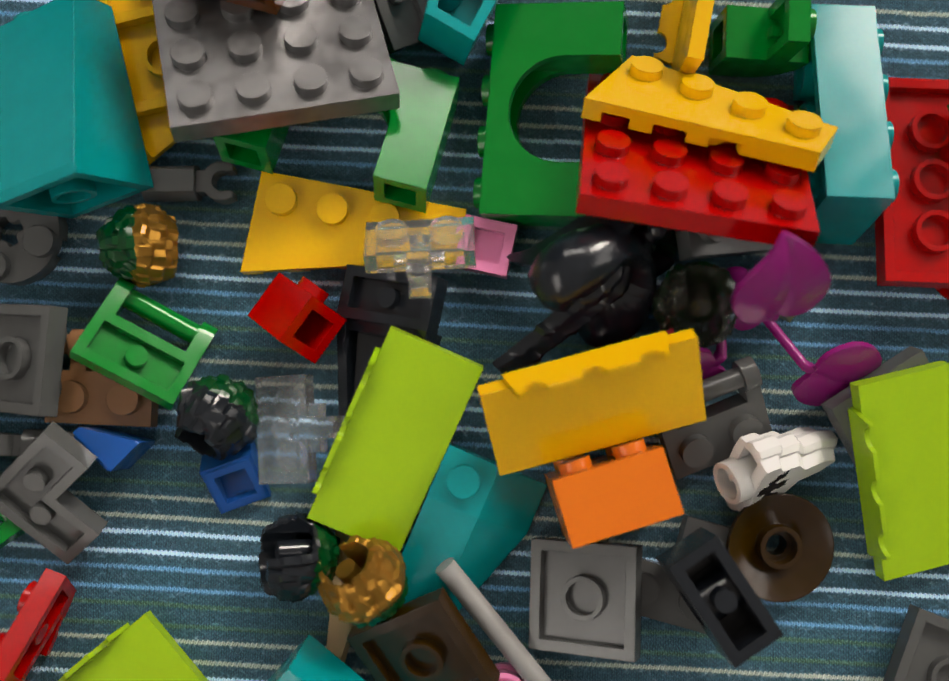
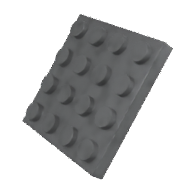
[152,0,400,143]

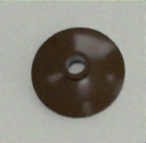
[726,493,834,602]

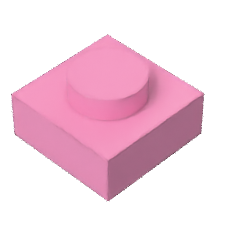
[454,214,518,279]

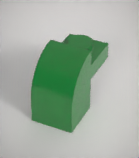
[709,0,817,77]

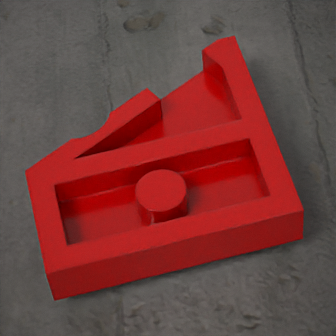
[0,568,76,681]

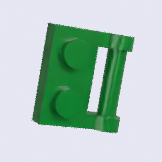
[69,277,218,411]

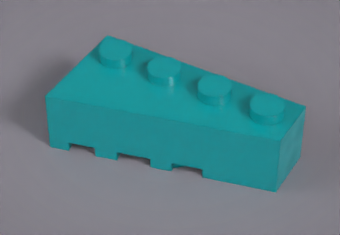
[793,4,900,245]

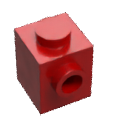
[247,272,347,364]

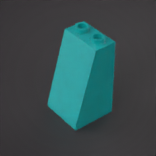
[0,0,154,219]

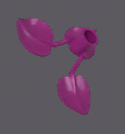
[699,231,882,406]

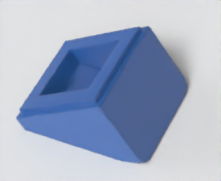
[73,426,155,472]
[199,441,271,514]

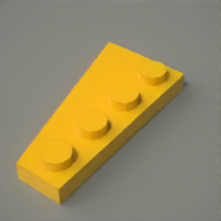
[581,55,838,172]
[240,171,467,275]

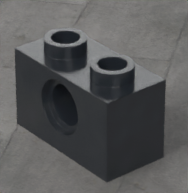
[656,527,784,668]

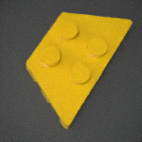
[97,0,175,165]

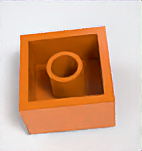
[544,438,684,549]

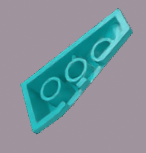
[402,443,547,610]

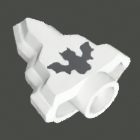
[713,427,838,512]

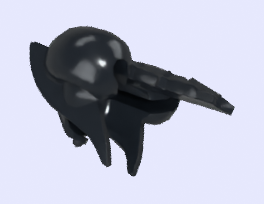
[492,215,675,374]

